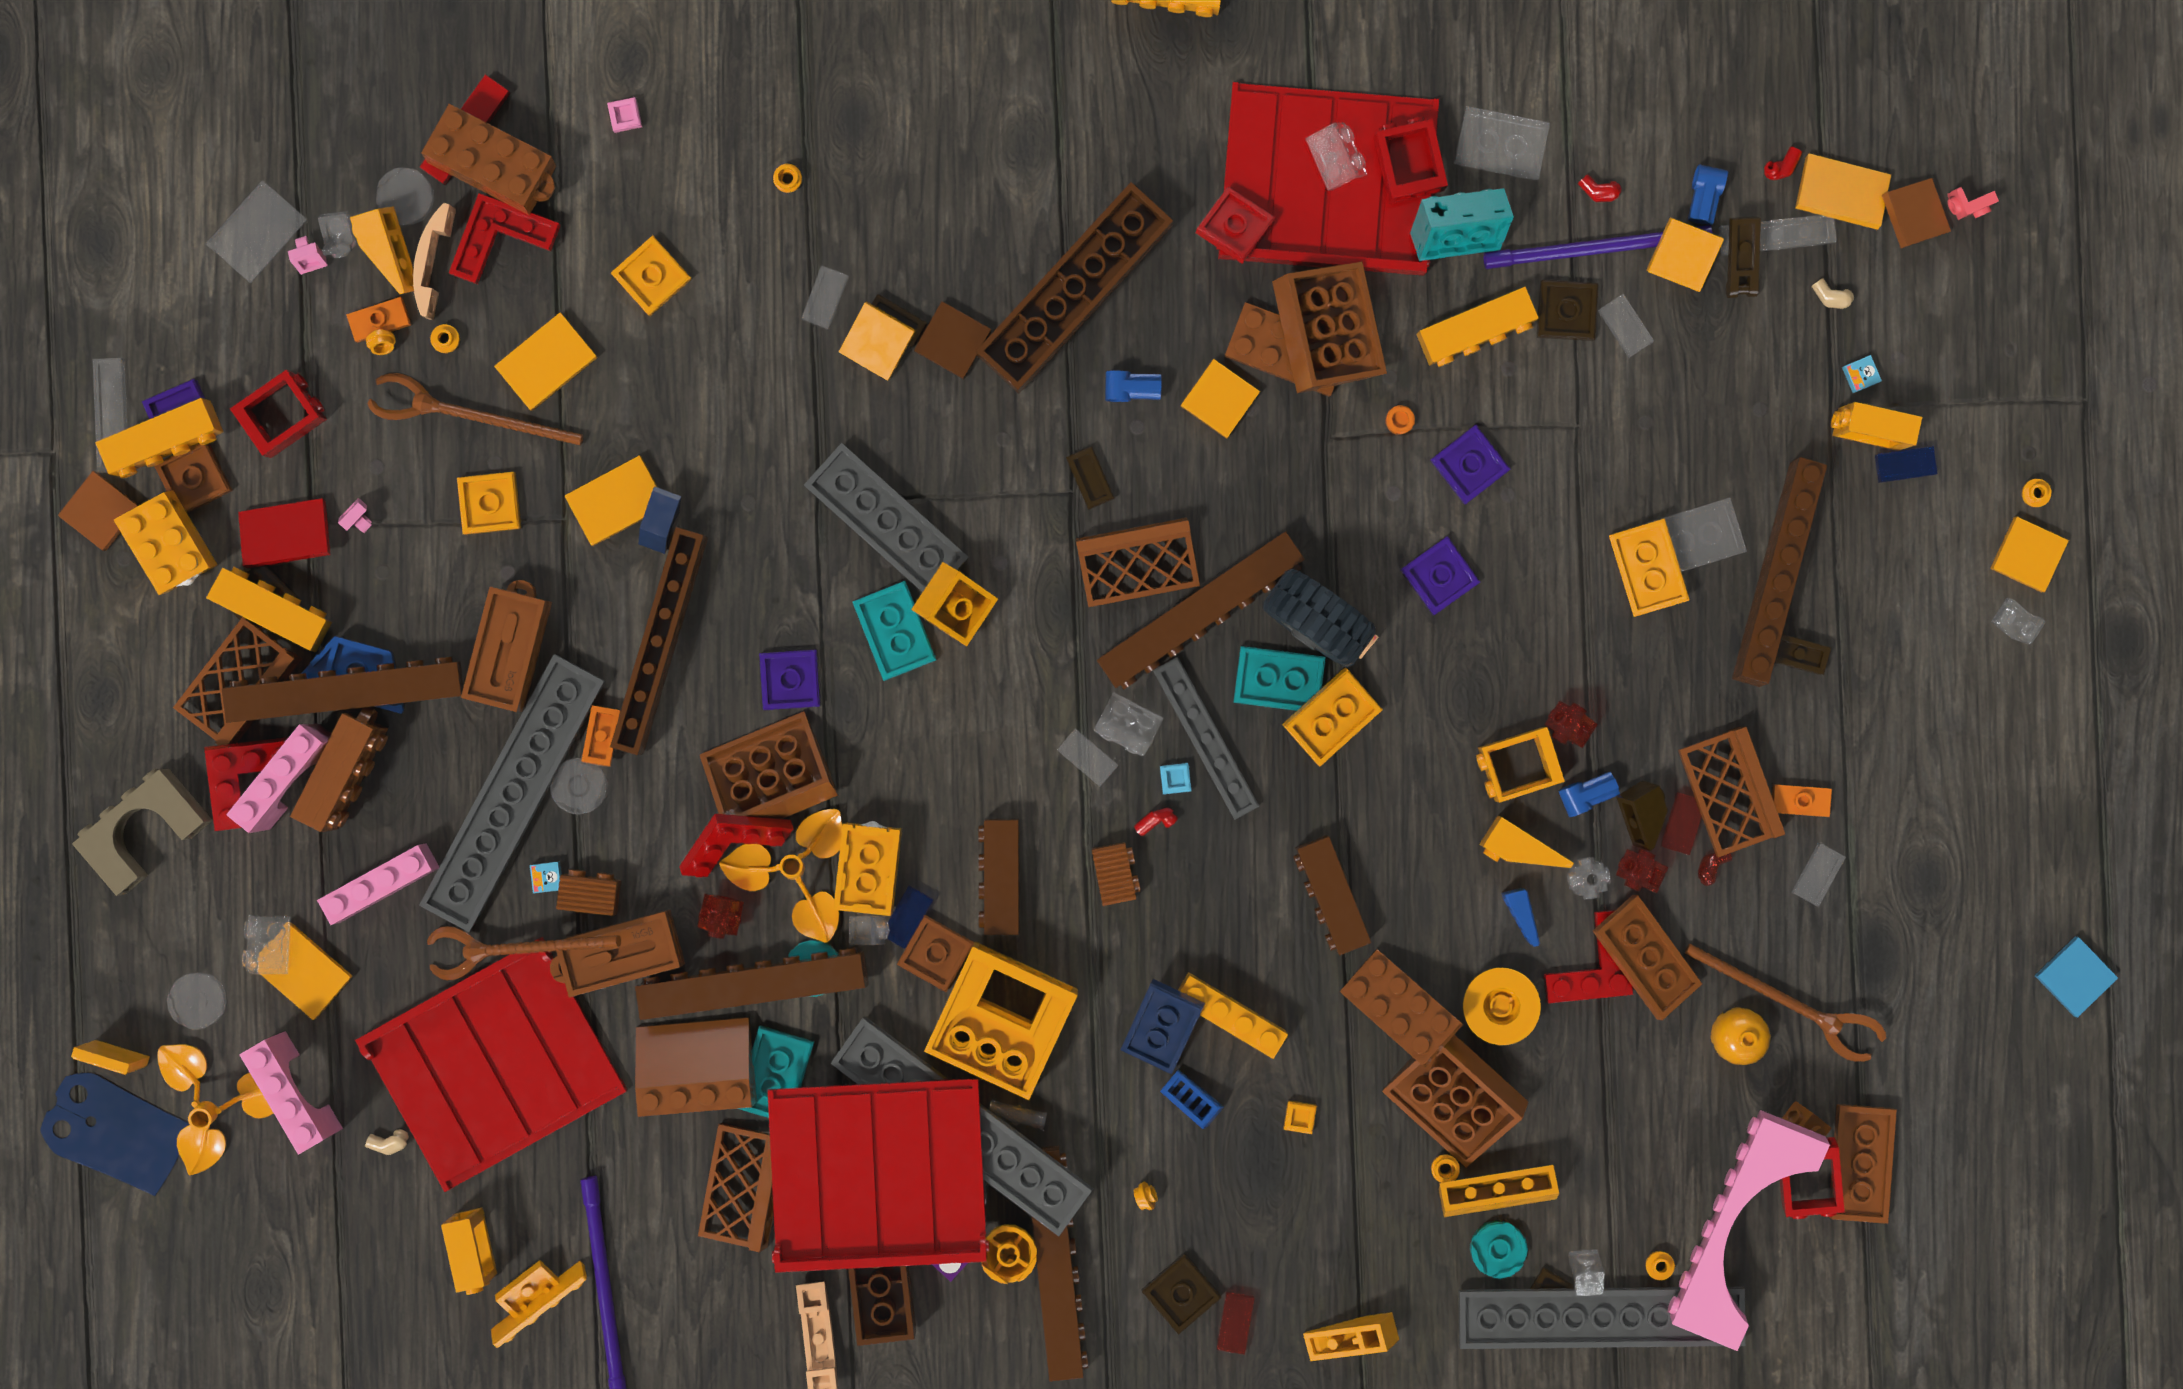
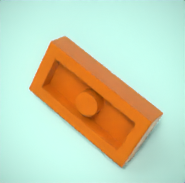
[581,705,621,767]

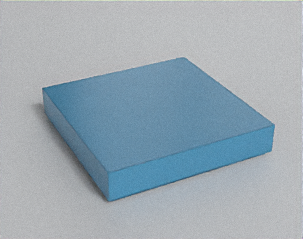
[2035,936,2118,1018]

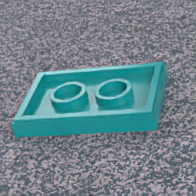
[852,581,937,681]
[1233,646,1325,711]
[737,1025,815,1118]

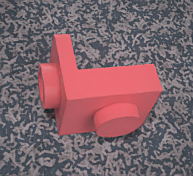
[1947,187,1999,220]

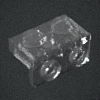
[1305,123,1367,191]
[1094,692,1164,756]
[242,915,291,974]

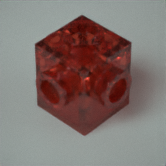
[1544,701,1598,748]
[1616,849,1668,893]
[697,894,744,939]

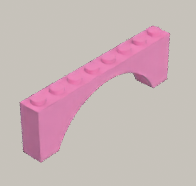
[1668,1110,1830,1351]

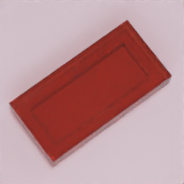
[1661,792,1706,855]
[1216,1292,1254,1355]

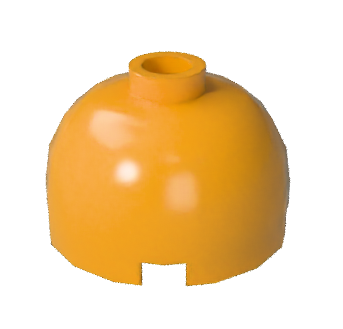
[1711,1007,1771,1065]
[982,1224,1037,1284]

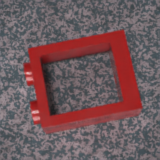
[1374,117,1448,204]
[230,370,327,458]
[1780,1137,1845,1219]

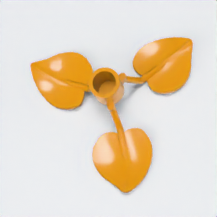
[719,809,843,943]
[158,1044,273,1175]

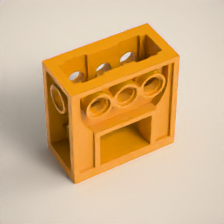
[924,941,1078,1100]

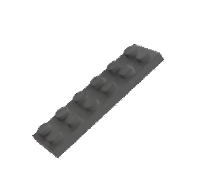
[804,443,969,592]

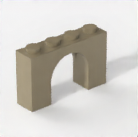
[72,768,213,896]

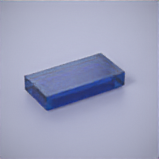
[1875,446,1938,483]
[881,885,934,949]

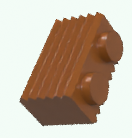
[1092,842,1141,906]
[556,869,621,916]

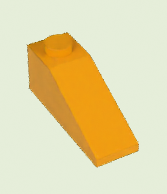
[350,206,414,294]
[1479,816,1574,868]
[1303,1312,1400,1361]

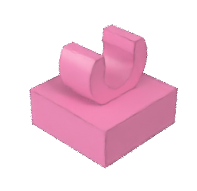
[288,236,328,274]
[338,498,372,533]

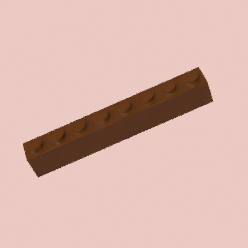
[1732,457,1827,687]
[610,527,708,755]
[1096,531,1305,690]
[222,657,464,723]
[635,947,869,1020]
[1032,1145,1089,1382]

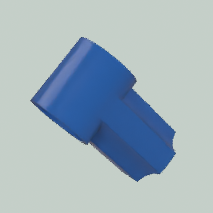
[1688,164,1728,225]
[1105,371,1161,402]
[1558,772,1620,817]

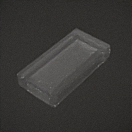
[801,265,849,330]
[1598,294,1654,358]
[1057,728,1118,787]
[1791,843,1846,907]

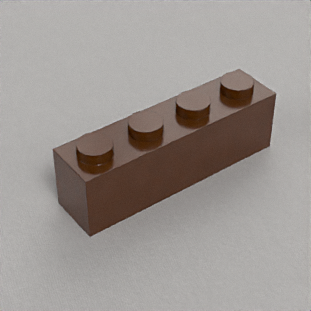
[978,819,1019,935]
[1293,835,1371,956]

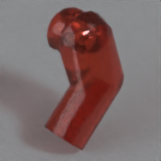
[1698,852,1732,886]

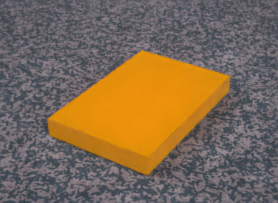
[1795,153,1891,230]
[494,312,598,411]
[565,455,657,546]
[1609,518,1690,617]
[1282,667,1383,767]
[249,921,353,1020]

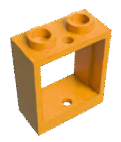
[1831,402,1922,451]
[1476,727,1565,803]
[441,1207,497,1295]

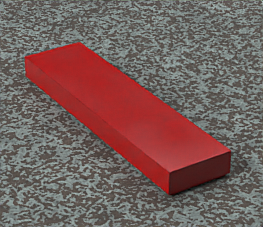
[420,75,510,185]

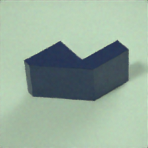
[638,486,681,554]

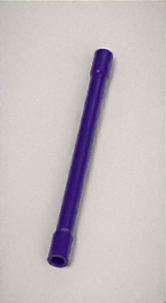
[1483,225,1713,269]
[580,1176,627,1389]

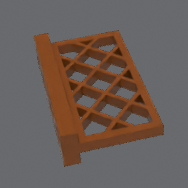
[1075,517,1200,607]
[173,617,302,745]
[1678,727,1785,857]
[698,1123,774,1252]

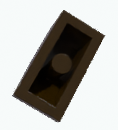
[1616,780,1668,851]

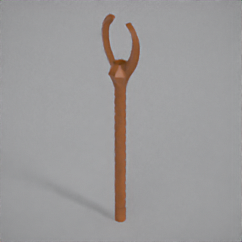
[367,373,583,446]
[427,926,621,980]
[1685,944,1886,1062]

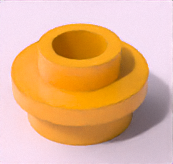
[773,164,802,193]
[430,324,460,353]
[366,329,396,355]
[2022,479,2051,507]
[1431,1154,1460,1183]
[1134,1182,1158,1210]
[1645,1251,1675,1280]

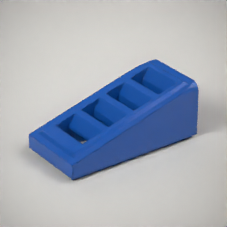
[1501,888,1540,947]
[1160,1070,1224,1129]

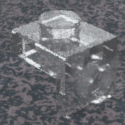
[318,211,356,258]
[1991,598,2045,644]
[849,916,889,945]
[1569,1250,1604,1296]

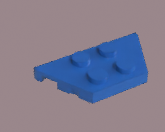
[301,636,404,714]

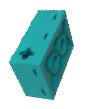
[1410,188,1514,261]

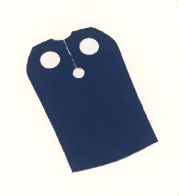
[40,1073,189,1196]

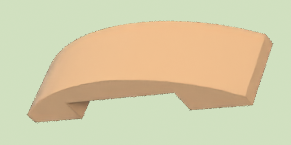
[413,203,456,320]
[796,1281,838,1389]

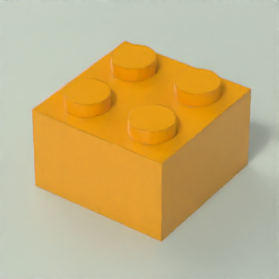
[911,562,998,646]

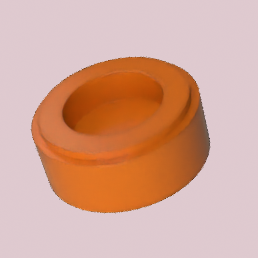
[1385,405,1415,435]

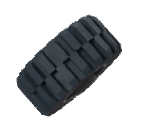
[1263,569,1376,668]

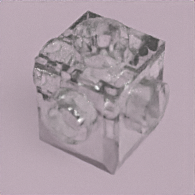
[1567,857,1611,899]

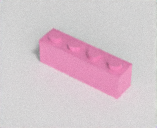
[317,843,439,925]

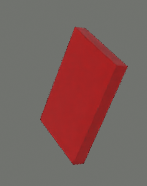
[238,498,331,569]

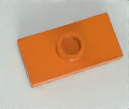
[346,297,411,343]
[1772,784,1832,817]

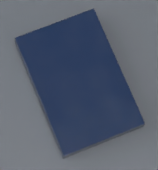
[1120,979,1205,1074]

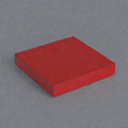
[1195,187,1275,264]

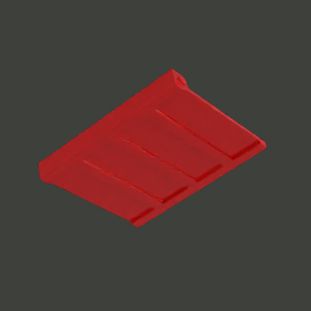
[1216,82,1439,276]
[355,937,628,1192]
[767,1078,990,1273]

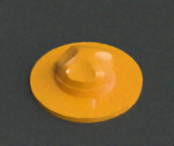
[1463,968,1541,1045]

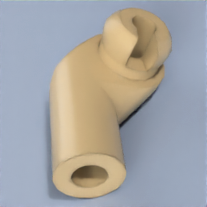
[1811,278,1854,309]
[365,1129,409,1155]

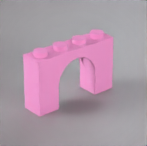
[226,724,332,833]
[239,1031,343,1155]

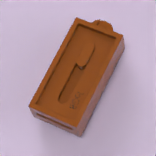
[421,104,557,215]
[461,580,552,712]
[290,707,388,832]
[550,909,685,997]

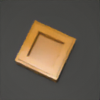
[1283,1100,1317,1134]

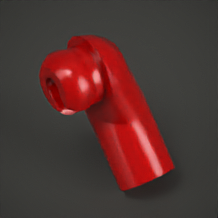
[1764,147,1802,180]
[1578,174,1621,202]
[1134,807,1178,836]

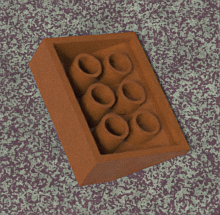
[1272,262,1387,393]
[700,711,838,819]
[635,1017,757,1117]
[1382,1035,1529,1167]

